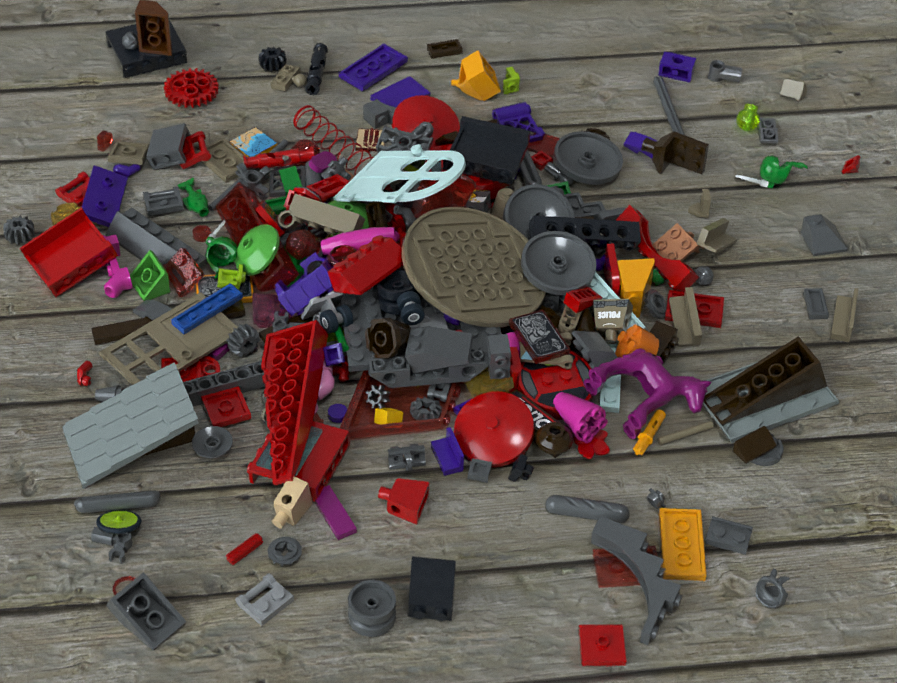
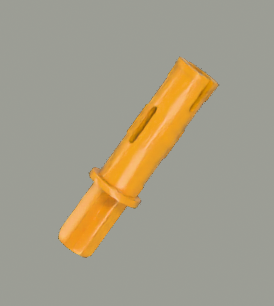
[633,409,666,456]

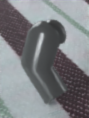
[393,205,416,227]

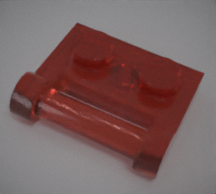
[162,248,205,297]

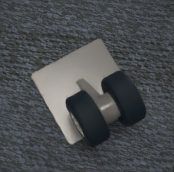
[301,291,354,334]
[397,291,448,329]

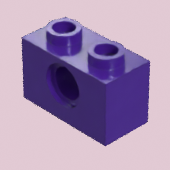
[658,51,696,82]

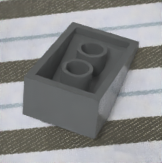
[405,326,474,373]
[106,572,186,650]

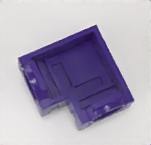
[275,252,336,316]

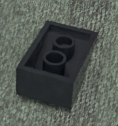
[408,556,456,621]

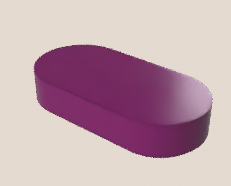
[309,151,337,173]

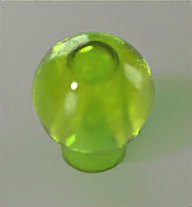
[736,103,760,131]

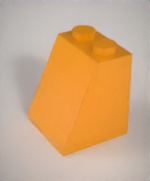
[617,258,655,318]

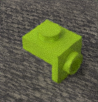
[503,66,520,94]
[217,264,246,290]

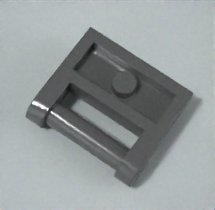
[143,186,184,216]

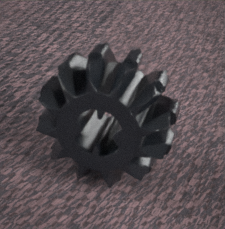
[259,46,287,73]

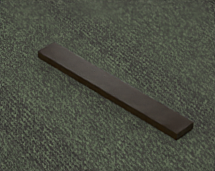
[91,300,246,345]

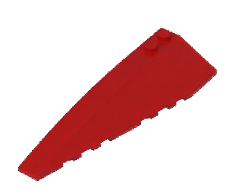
[261,320,328,485]

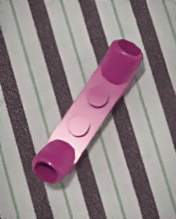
[103,234,132,298]

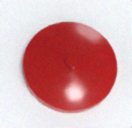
[392,95,460,147]
[454,391,535,468]

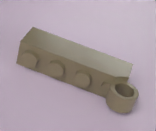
[278,194,365,235]

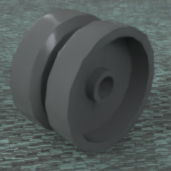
[348,580,396,637]

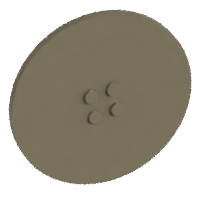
[402,207,546,327]

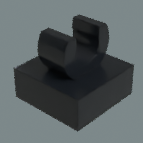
[508,453,534,482]

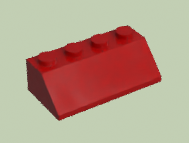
[327,235,403,295]

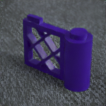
[492,102,545,143]

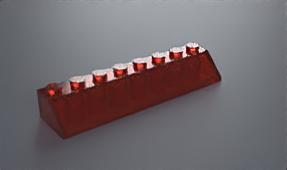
[215,182,299,292]

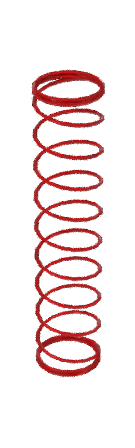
[293,105,390,185]

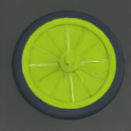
[96,510,142,534]

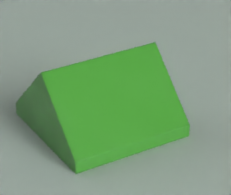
[130,250,170,301]

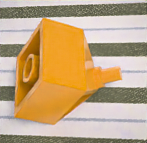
[451,50,501,101]

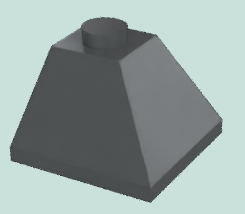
[801,214,848,257]

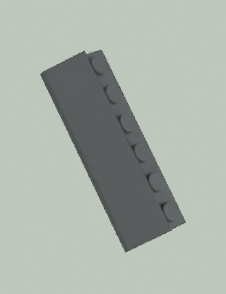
[106,208,207,288]

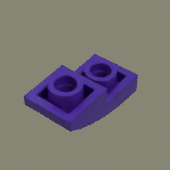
[623,131,657,158]

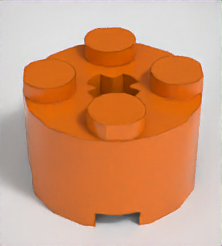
[615,324,659,358]

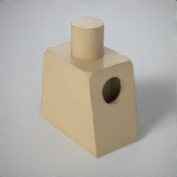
[272,477,313,528]

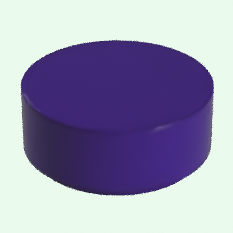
[328,404,348,423]

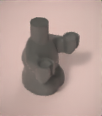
[321,156,351,180]

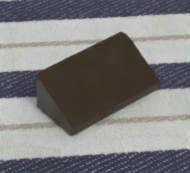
[733,426,777,464]

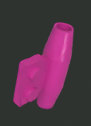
[321,227,397,255]

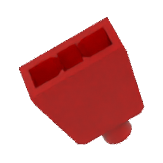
[378,478,429,524]

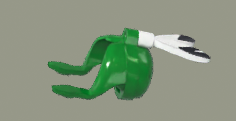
[735,155,808,189]
[205,220,237,278]

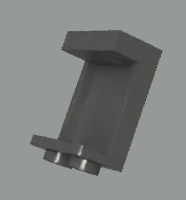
[146,123,191,170]

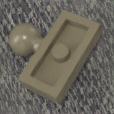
[270,65,307,91]

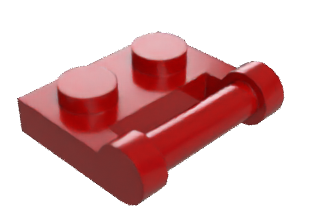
[180,131,211,169]
[55,171,90,209]
[306,174,350,203]
[504,347,522,393]

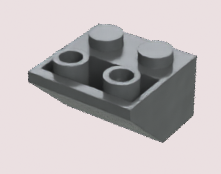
[572,331,617,368]

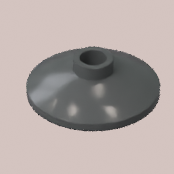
[192,426,233,458]

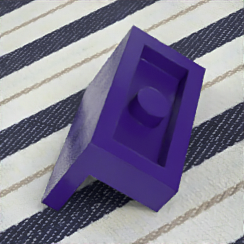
[431,427,464,476]

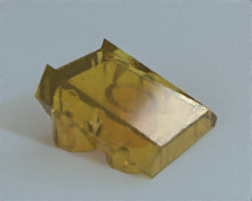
[465,367,514,398]

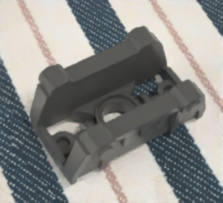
[376,125,434,169]

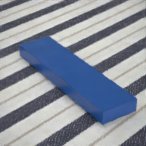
[171,283,243,335]

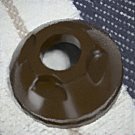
[536,422,573,454]

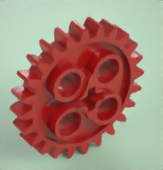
[164,68,219,108]

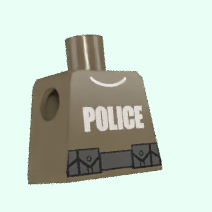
[593,299,633,344]

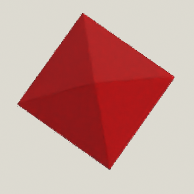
[842,155,860,174]

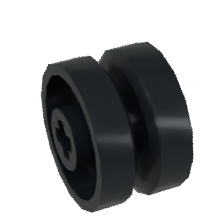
[377,269,421,315]

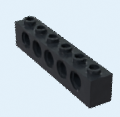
[529,215,641,251]

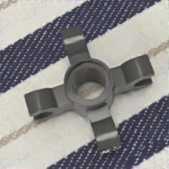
[233,163,271,200]

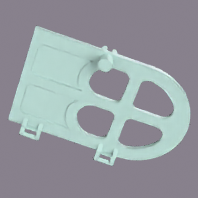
[333,144,466,203]

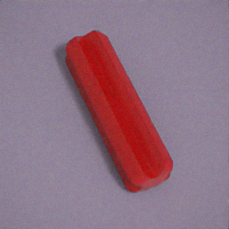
[226,533,263,565]

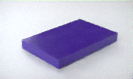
[370,76,431,107]

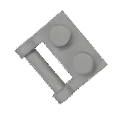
[235,573,294,626]

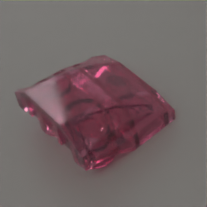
[252,292,292,328]

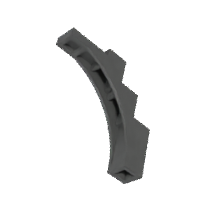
[591,516,683,646]

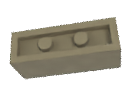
[697,218,737,253]
[669,287,702,347]
[830,288,858,342]

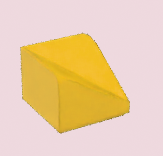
[374,408,403,427]

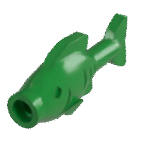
[177,178,209,217]

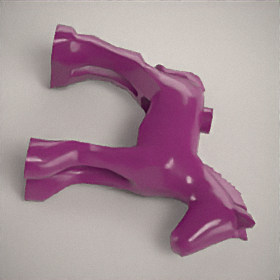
[584,348,711,439]

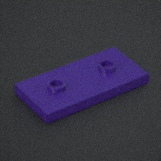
[339,44,408,92]
[82,165,128,227]

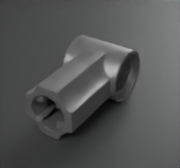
[708,60,742,82]

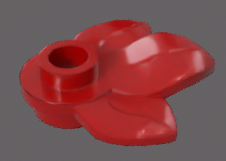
[573,429,610,459]

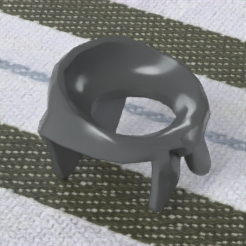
[756,568,790,608]

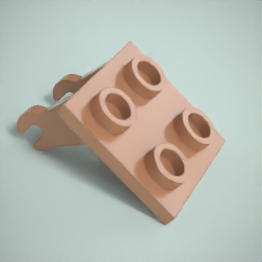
[653,223,704,261]

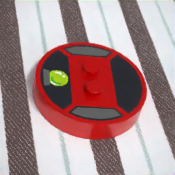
[517,349,593,420]

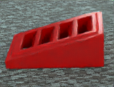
[563,287,603,313]

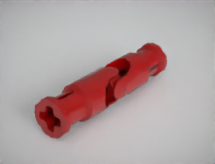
[243,147,314,170]

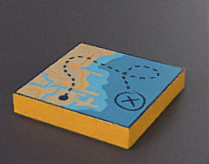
[229,127,278,157]

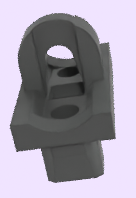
[388,444,426,471]

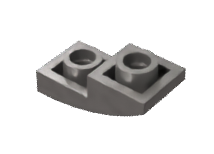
[757,118,778,144]

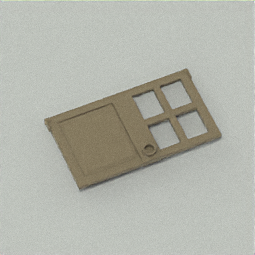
[98,292,238,385]

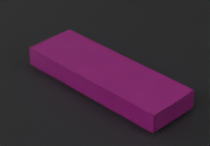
[315,485,357,540]

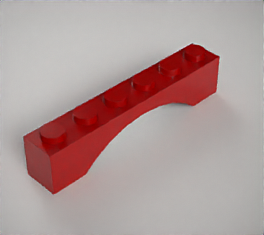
[616,205,699,292]

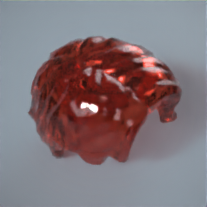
[285,229,321,260]

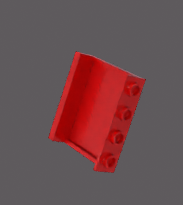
[20,207,118,297]

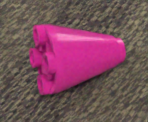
[553,392,608,443]

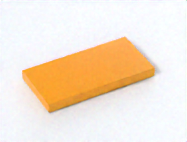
[659,508,707,581]

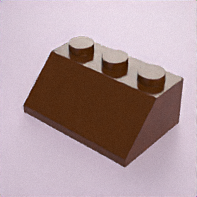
[135,0,173,56]

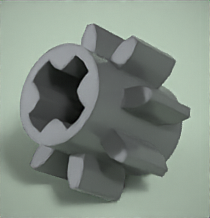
[366,385,391,408]

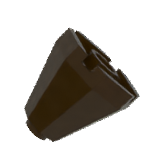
[365,318,411,359]

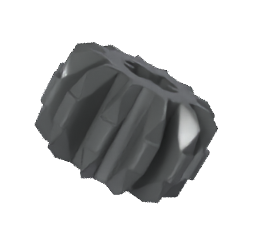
[3,215,35,246]
[226,323,260,357]

